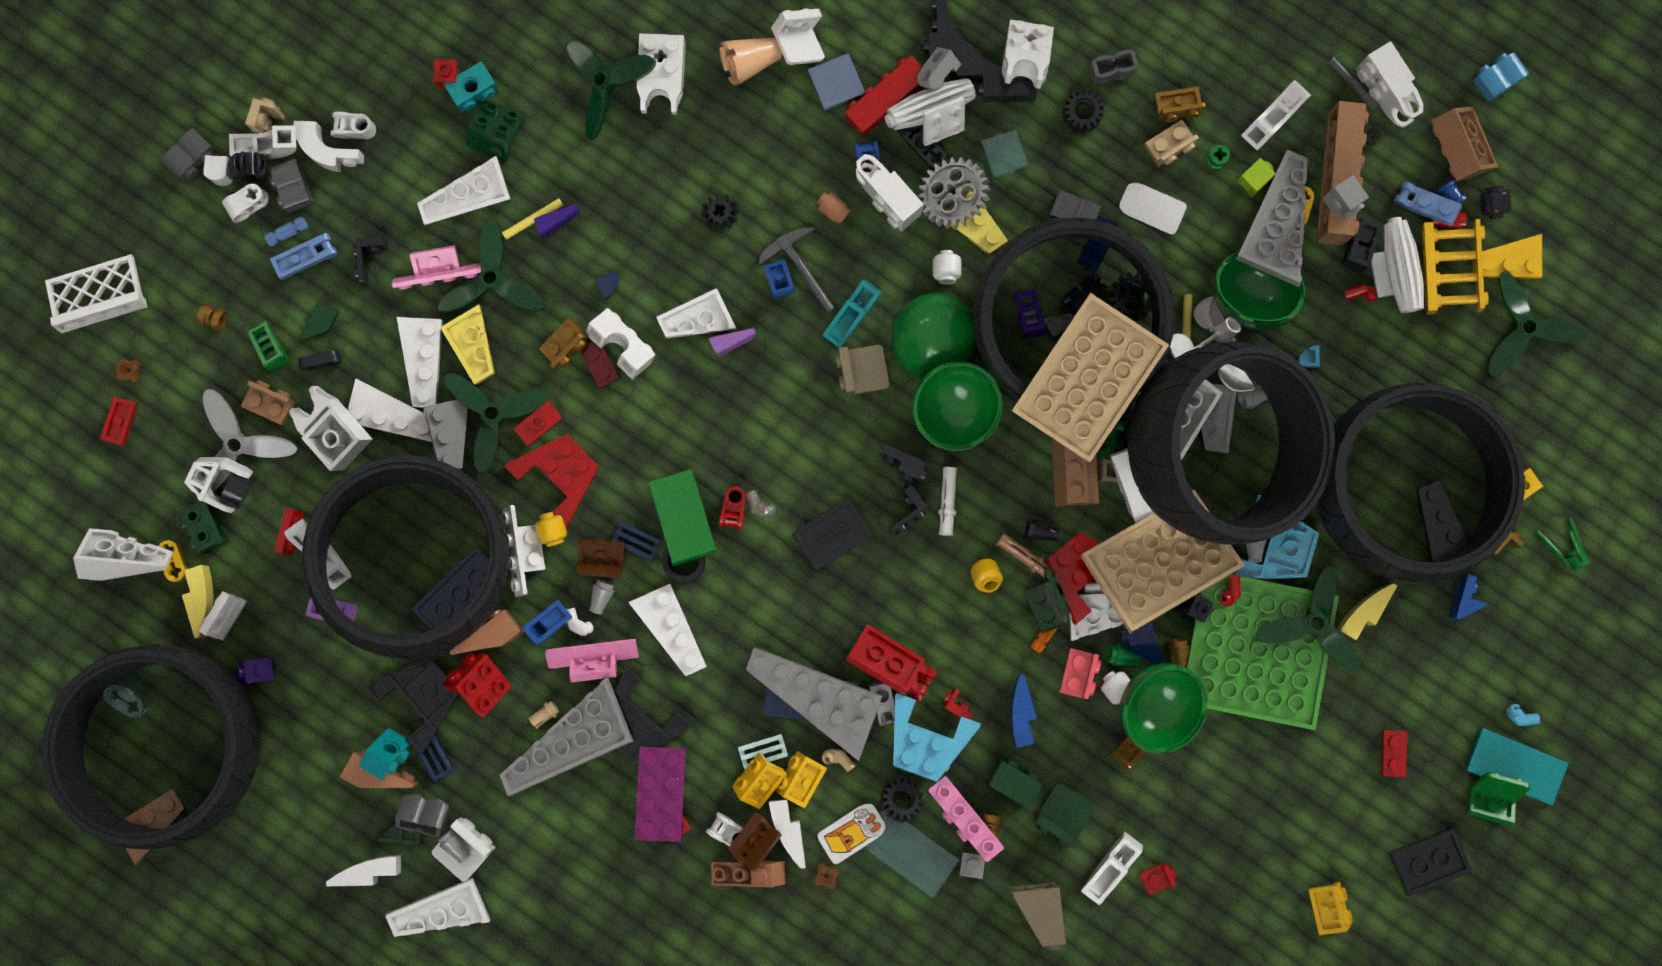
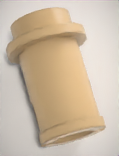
[528,701,559,729]

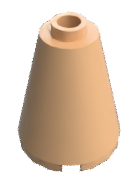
[720,38,782,85]

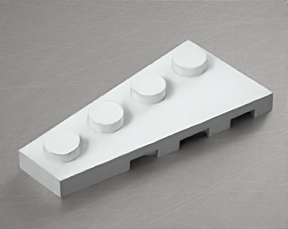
[417,156,510,225]
[348,379,431,442]
[1069,593,1123,641]

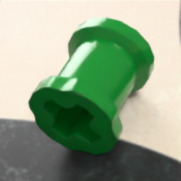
[1206,145,1230,170]

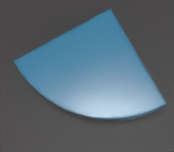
[1297,345,1320,369]

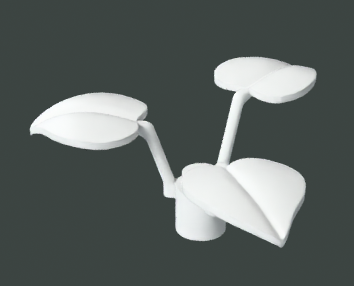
[1169,296,1255,392]

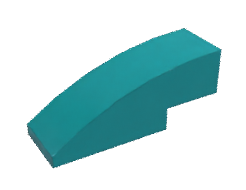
[822,279,883,348]

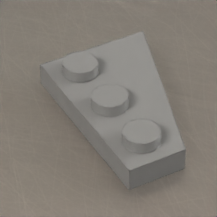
[1201,384,1236,454]
[423,400,468,469]

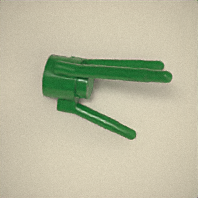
[1535,518,1590,570]

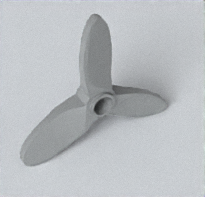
[203,389,298,492]

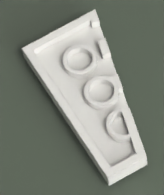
[397,317,443,408]
[628,584,707,676]
[386,878,491,937]

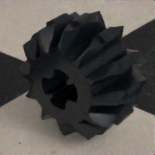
[230,151,269,182]
[701,194,739,232]

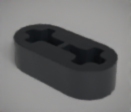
[298,350,342,371]

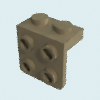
[835,345,889,396]

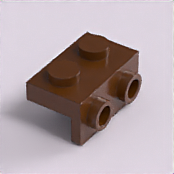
[576,539,624,578]
[728,812,782,871]

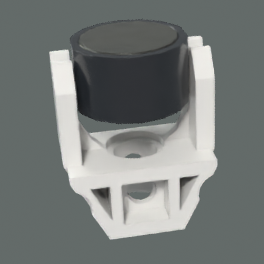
[184,457,254,513]

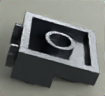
[880,444,928,485]

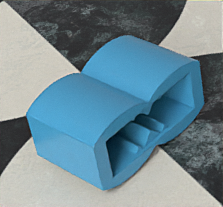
[1473,53,1529,102]

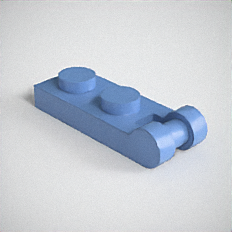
[1393,181,1462,227]
[270,233,338,280]

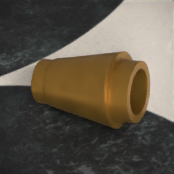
[1167,639,1190,668]

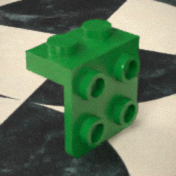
[1466,772,1530,826]

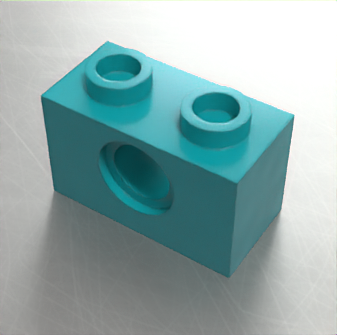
[444,61,499,112]
[359,728,411,781]

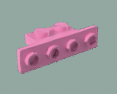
[391,245,482,290]
[545,639,639,682]
[929,776,1004,862]

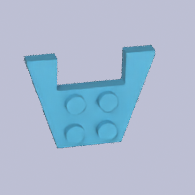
[1235,495,1319,579]
[893,693,981,782]

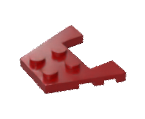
[504,434,599,528]
[1046,532,1099,625]

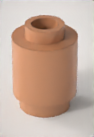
[817,192,851,224]

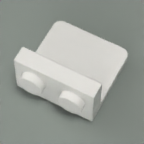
[771,8,825,65]
[432,817,495,881]

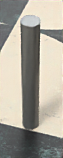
[1328,57,1379,111]

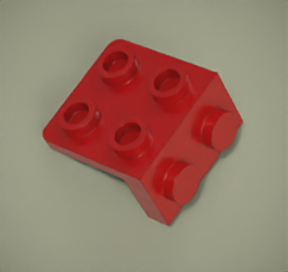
[442,652,511,717]

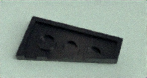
[1416,480,1469,582]

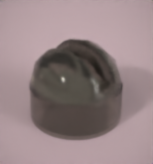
[1364,126,1383,146]

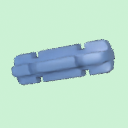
[264,217,308,246]

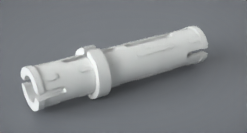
[938,467,957,536]

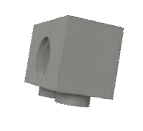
[1322,175,1369,220]

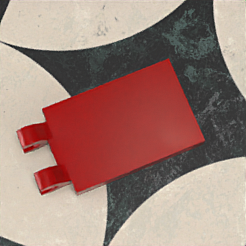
[846,624,937,702]

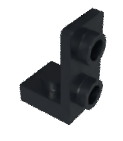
[353,236,388,286]
[888,485,928,535]

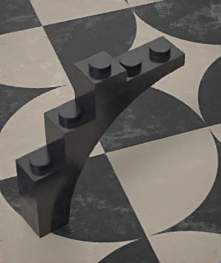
[924,0,1037,103]

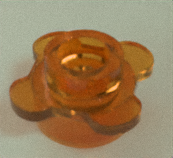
[117,359,141,382]
[814,863,839,889]

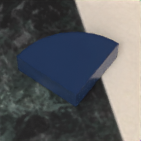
[596,271,619,300]

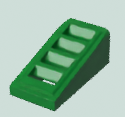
[247,321,290,372]

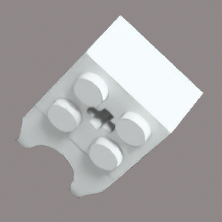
[1002,20,1054,89]
[637,33,686,115]
[1356,41,1423,128]
[856,154,924,232]
[289,386,373,471]

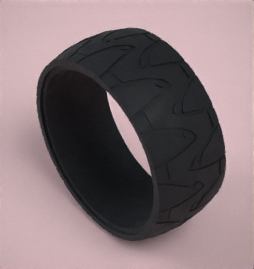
[973,217,1175,401]
[1128,342,1335,545]
[1316,382,1525,583]
[302,455,510,659]
[41,644,260,849]

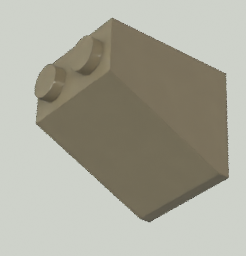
[1009,882,1066,950]

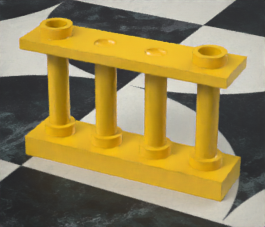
[1422,219,1488,315]

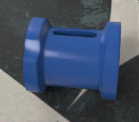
[854,140,880,160]
[1437,179,1467,203]

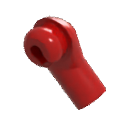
[1344,284,1378,303]
[1219,576,1241,607]

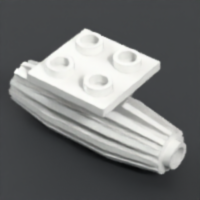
[885,78,976,146]
[1371,217,1424,313]

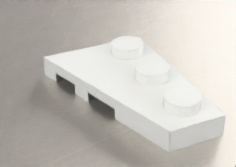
[656,288,736,338]

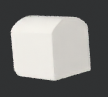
[204,155,234,186]

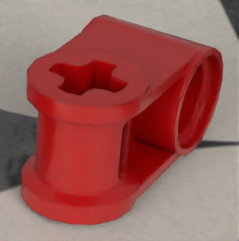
[719,487,746,531]

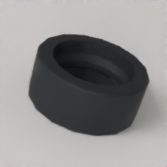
[662,547,706,583]

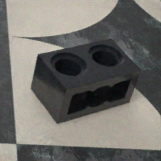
[1341,218,1383,272]

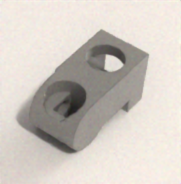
[918,47,961,90]
[869,681,895,726]

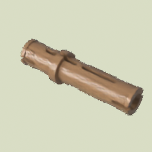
[996,533,1052,577]

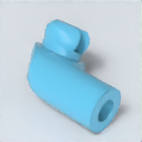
[1507,704,1540,726]

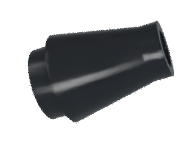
[1025,519,1060,541]

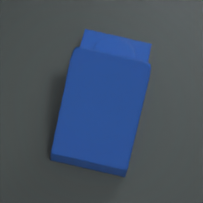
[764,260,795,299]
[1449,574,1488,620]
[522,600,572,646]

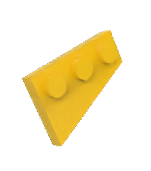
[1473,234,1542,279]

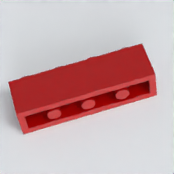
[845,55,923,138]

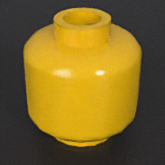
[535,512,567,547]
[970,559,1003,593]

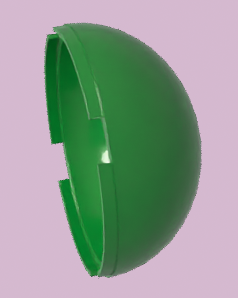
[1214,251,1305,331]
[891,293,978,379]
[912,361,1003,451]
[1119,663,1209,754]

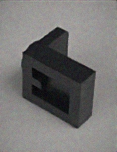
[1173,594,1213,623]

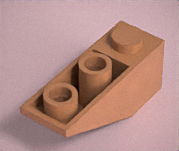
[450,609,524,655]
[340,750,419,788]
[711,860,785,887]

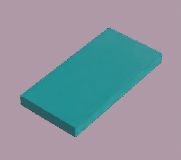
[1465,728,1568,806]

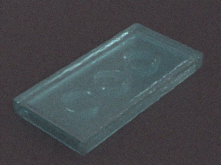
[864,810,960,898]

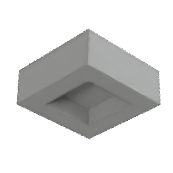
[959,852,985,879]

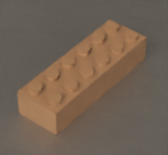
[1316,101,1369,245]

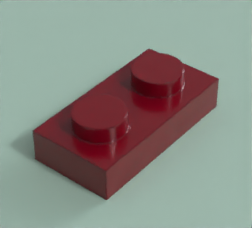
[580,342,620,389]

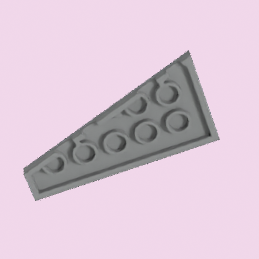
[1236,150,1308,287]
[746,647,883,761]
[500,678,634,796]

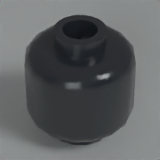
[1480,186,1511,219]

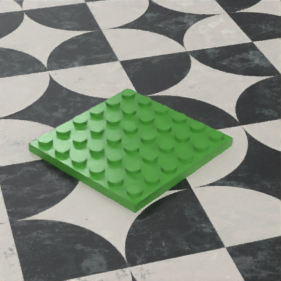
[1186,574,1339,730]

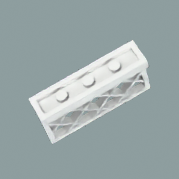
[45,254,148,333]

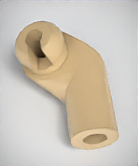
[822,749,856,772]

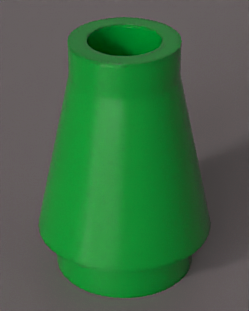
[1106,644,1142,667]

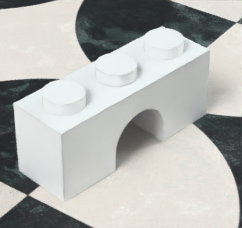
[586,308,655,380]

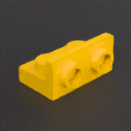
[775,751,827,808]
[733,753,787,809]
[1309,882,1353,935]

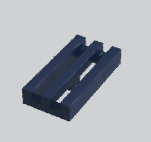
[611,521,662,561]
[415,734,455,782]

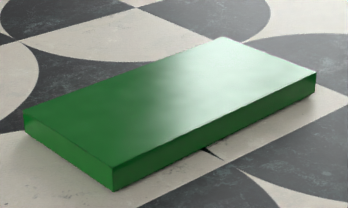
[649,469,717,566]

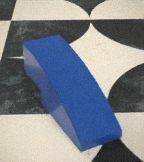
[1010,674,1037,748]

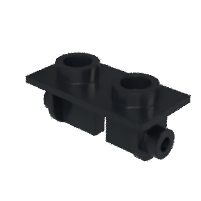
[1061,273,1108,314]

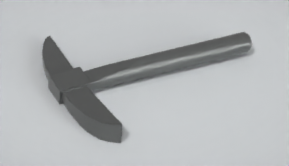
[759,227,834,312]

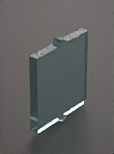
[981,130,1029,178]

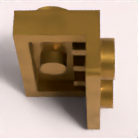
[1154,86,1206,122]

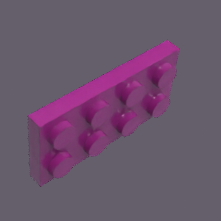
[635,746,686,842]

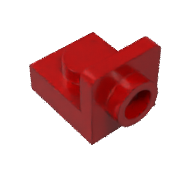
[433,59,457,89]
[942,688,973,719]
[1138,862,1177,895]

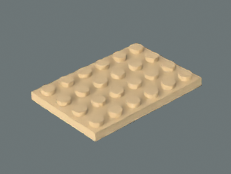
[1011,293,1169,462]
[1081,490,1245,633]

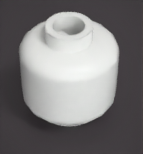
[932,250,962,285]
[1101,671,1130,705]

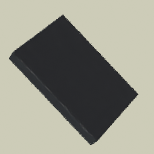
[792,497,873,572]
[1389,827,1472,896]

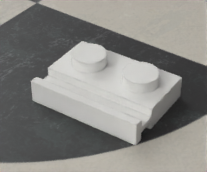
[199,591,247,640]

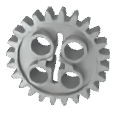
[918,157,991,229]

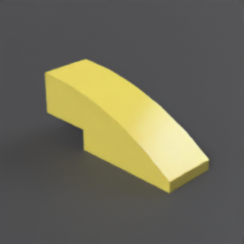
[182,565,213,639]
[1336,584,1397,641]

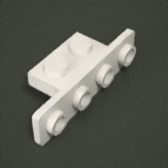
[501,505,545,597]

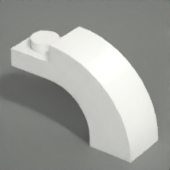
[1241,80,1311,150]
[294,121,364,172]
[229,126,296,160]
[284,519,352,590]

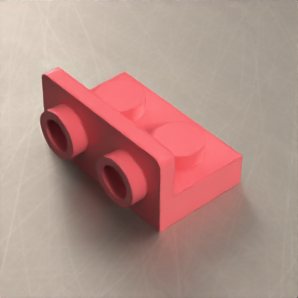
[1059,648,1101,699]

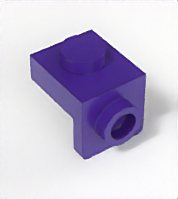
[236,657,274,685]

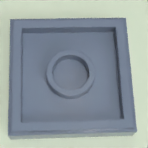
[808,53,865,111]

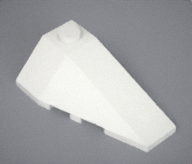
[73,528,173,581]

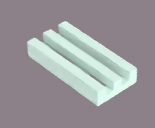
[738,734,788,770]

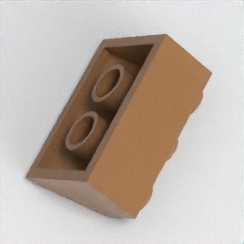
[1431,107,1498,181]
[1052,439,1099,507]

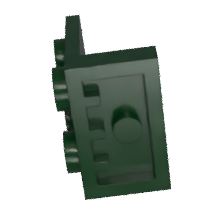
[1024,569,1069,634]

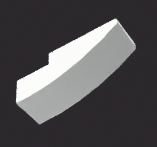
[1110,448,1154,522]
[769,799,806,869]
[1081,831,1143,906]
[326,855,401,886]

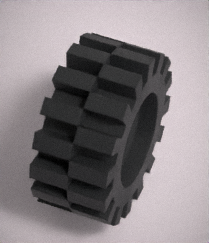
[1062,90,1104,133]
[880,778,924,822]

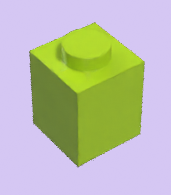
[1237,158,1276,197]

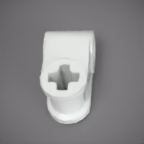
[330,112,376,140]
[222,184,269,223]
[705,812,743,846]

